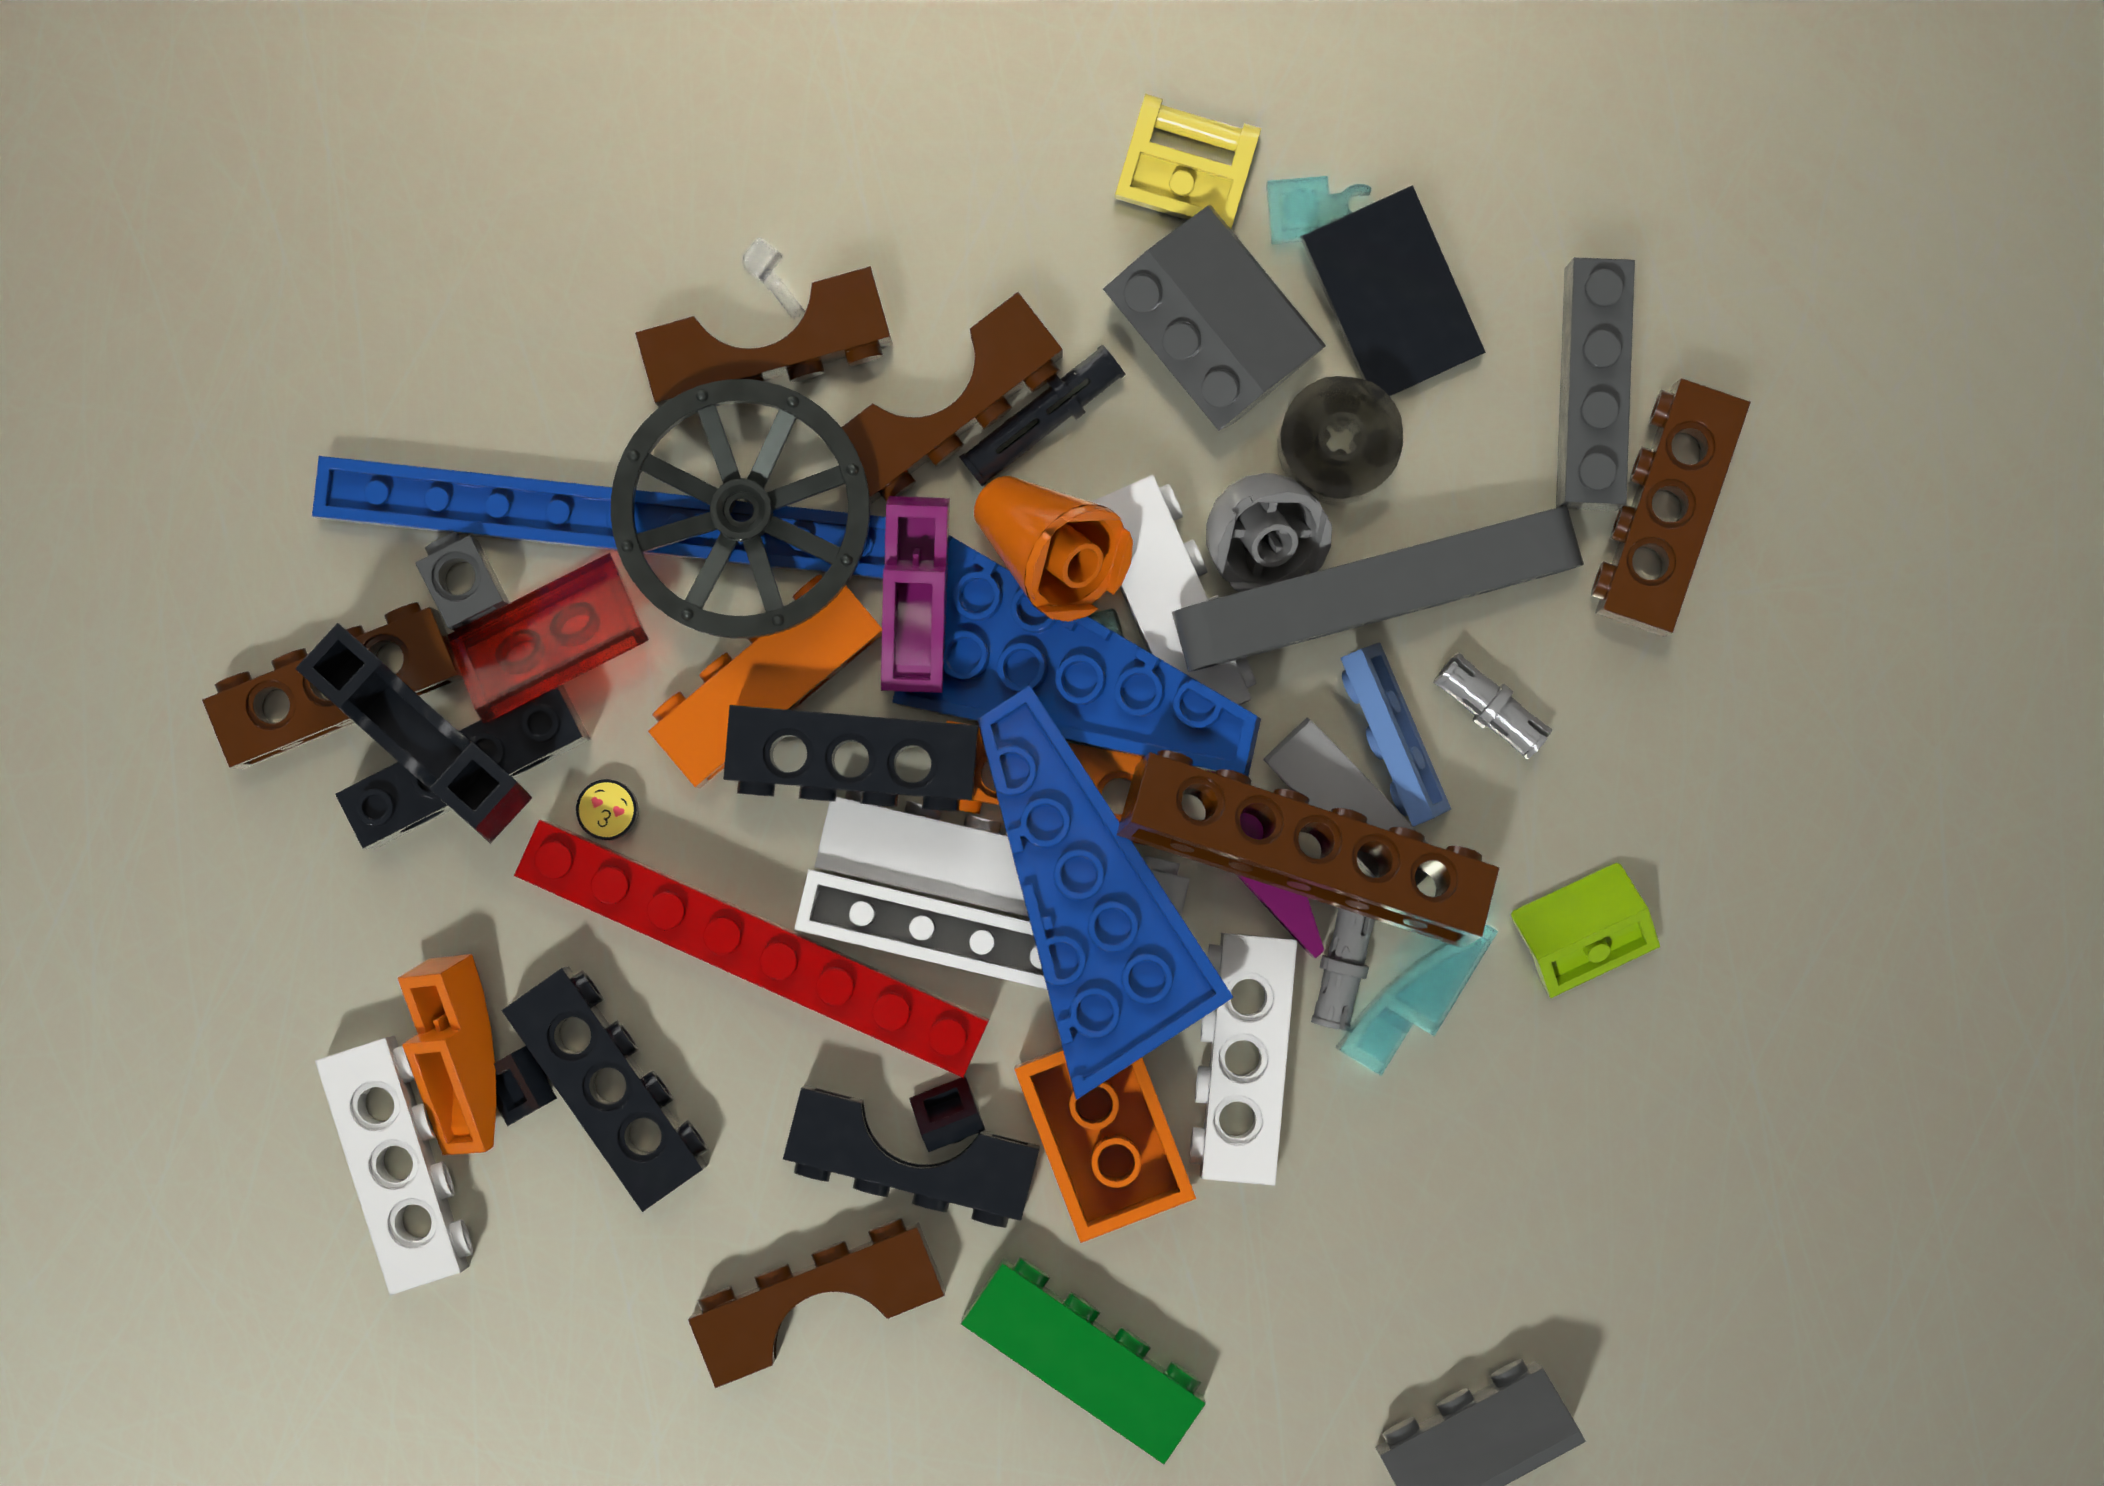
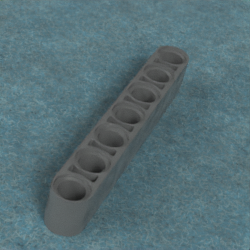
[1172,506,1584,672]

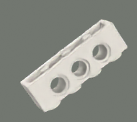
[1189,933,1297,1186]
[315,1036,473,1295]

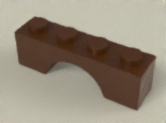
[635,266,893,407]
[827,292,1063,504]
[688,1218,946,1388]

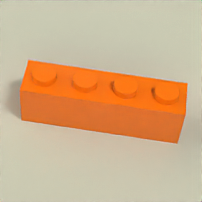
[648,574,882,789]

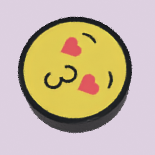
[576,779,639,840]

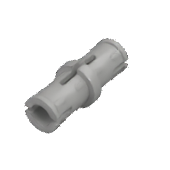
[1433,652,1552,759]
[1311,908,1375,1031]

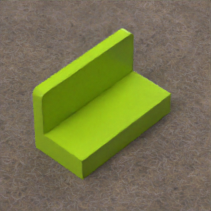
[1511,863,1660,998]

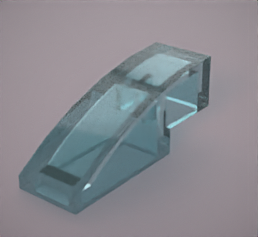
[1335,925,1498,1076]

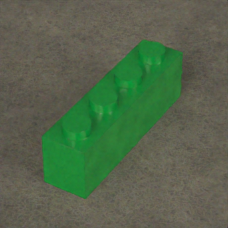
[961,1257,1206,1464]

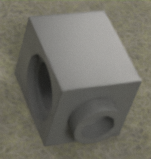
[415,532,511,632]

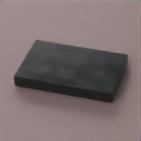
[1300,185,1486,403]

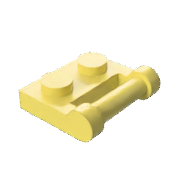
[1115,94,1261,229]

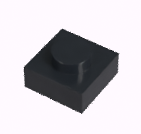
[494,1046,557,1126]
[909,1076,986,1152]

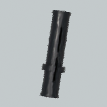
[959,345,1126,487]

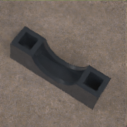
[295,623,532,844]
[783,1085,1040,1228]

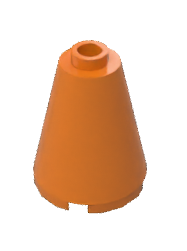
[974,476,1133,622]

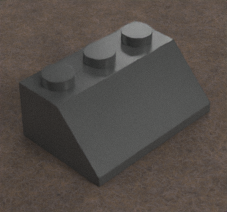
[1103,205,1326,431]
[1375,1359,1586,1486]

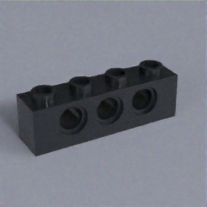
[335,682,591,849]
[723,705,979,812]
[501,967,708,1212]

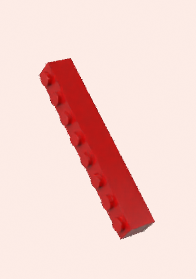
[514,820,990,1078]

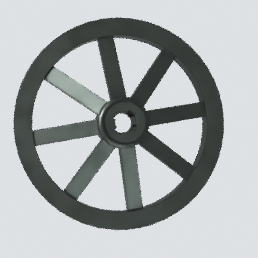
[611,379,870,639]

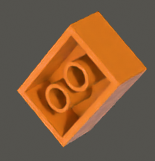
[1014,1048,1196,1243]

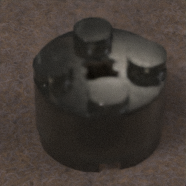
[1277,376,1403,505]

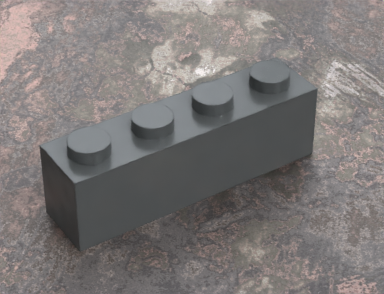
[1556,257,1635,511]

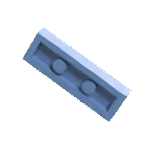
[1340,642,1451,827]

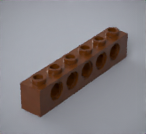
[1117,750,1500,948]

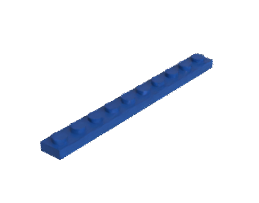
[312,456,886,579]

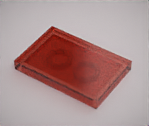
[447,553,649,723]

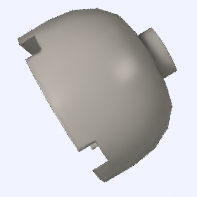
[1206,473,1332,593]

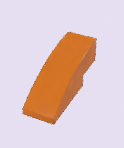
[397,954,496,1155]

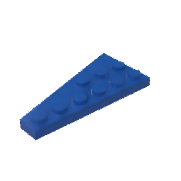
[892,535,1261,777]
[978,685,1233,1100]

